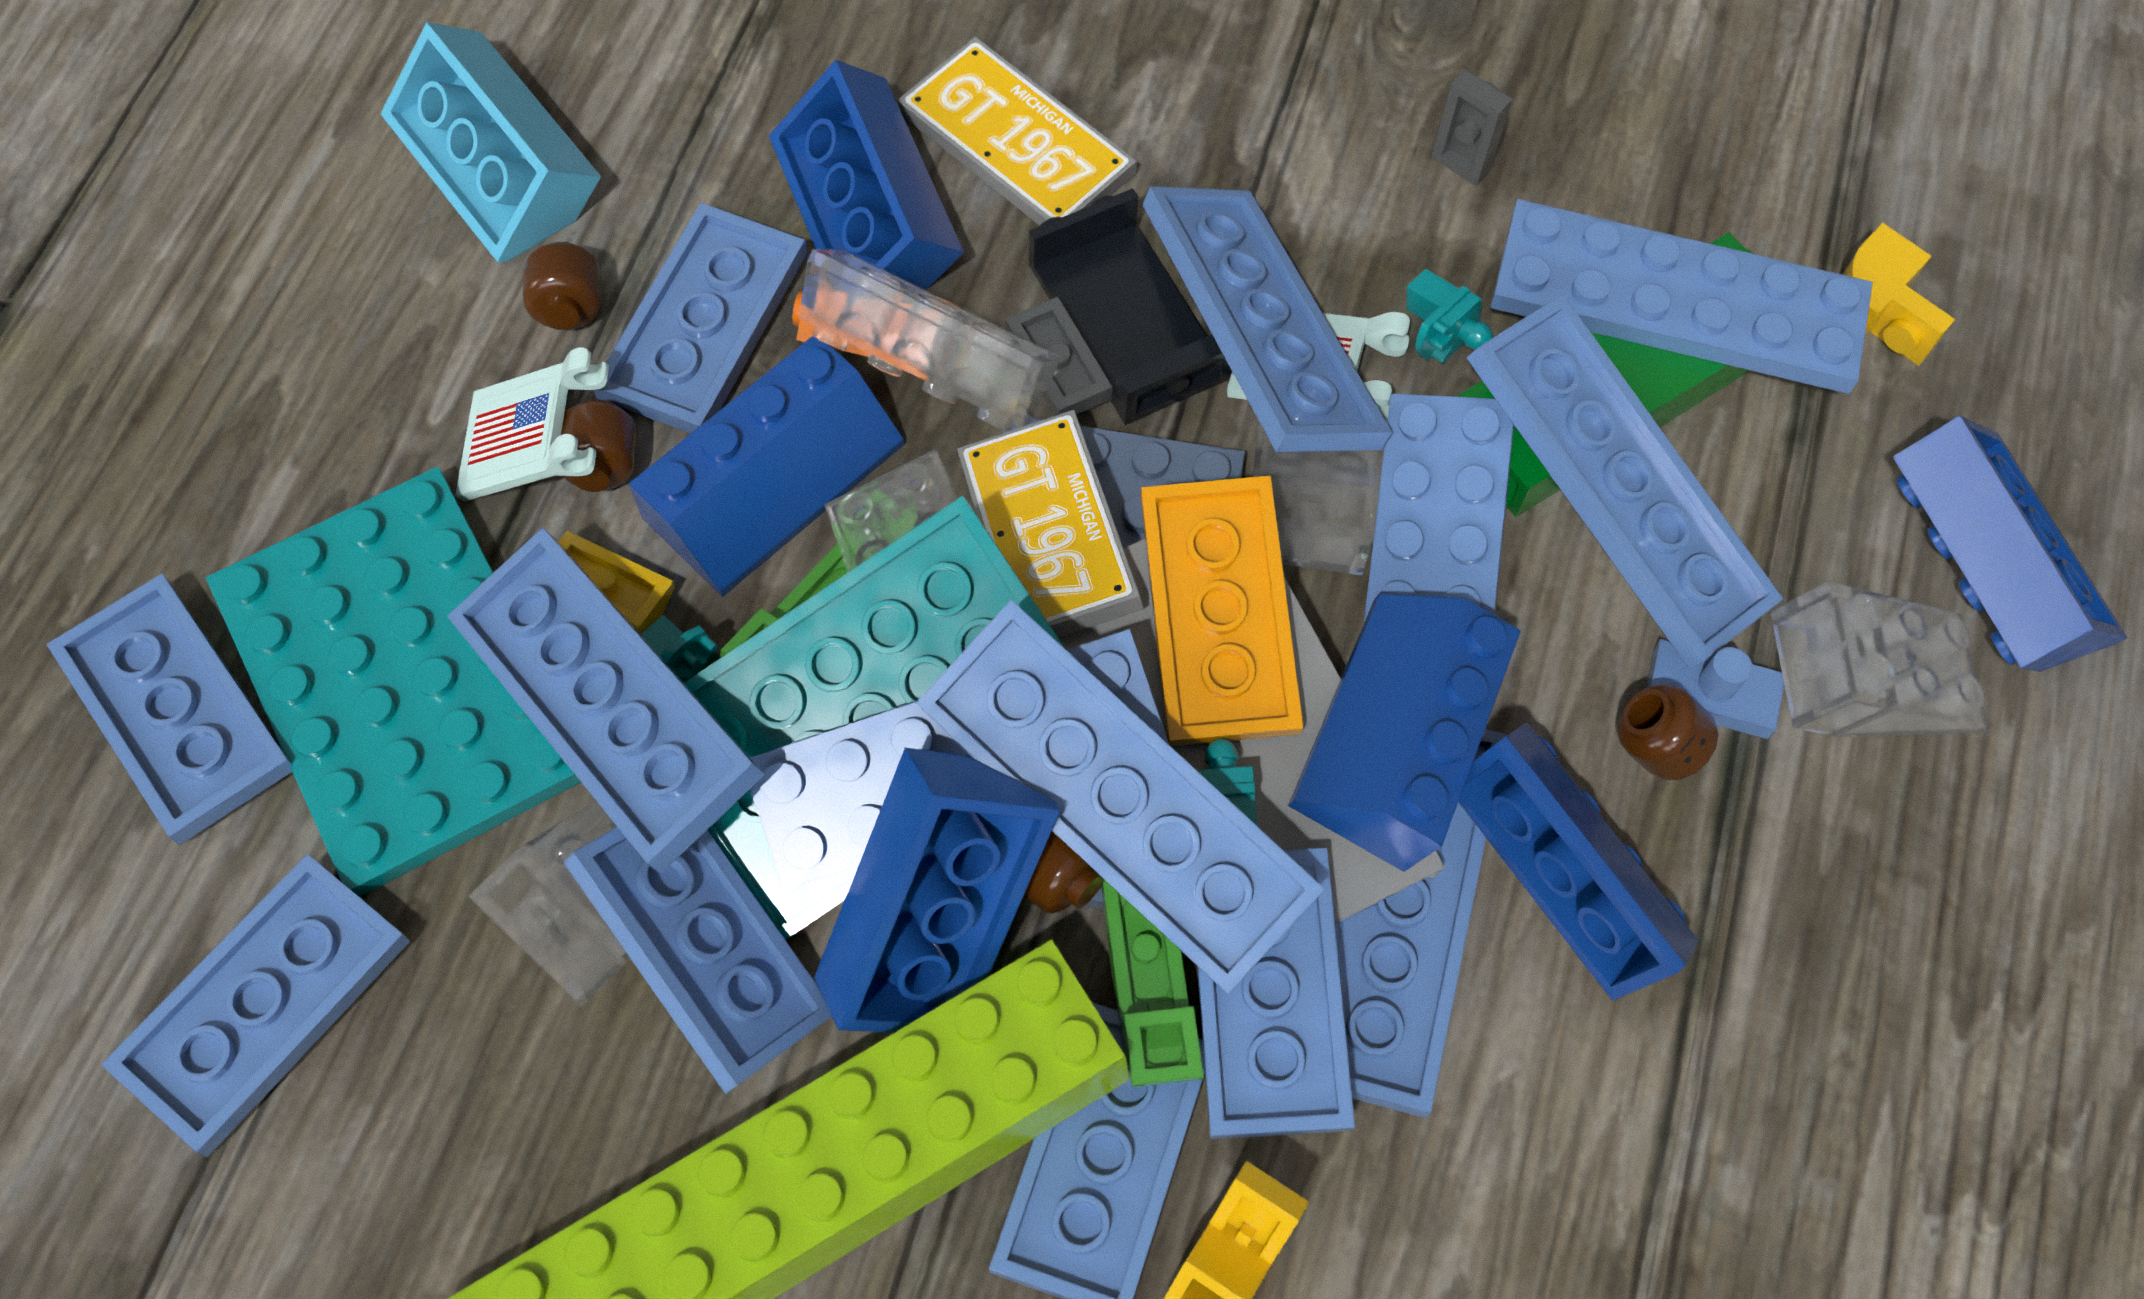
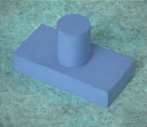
[1645,639,1786,739]

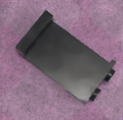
[1029,188,1231,425]

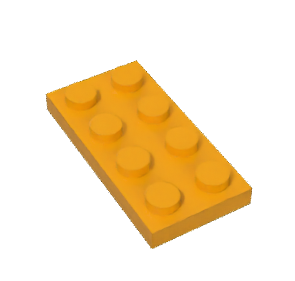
[1140,475,1303,747]

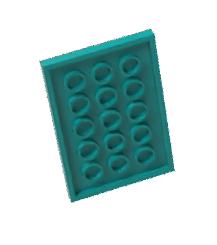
[205,466,581,897]
[684,496,1066,940]

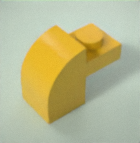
[1842,223,1956,366]
[1164,1161,1309,1299]

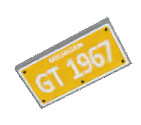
[897,37,1137,225]
[957,410,1144,638]

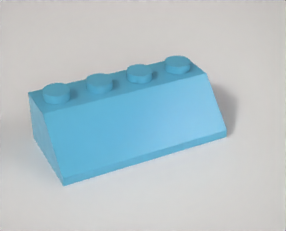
[380,22,601,262]

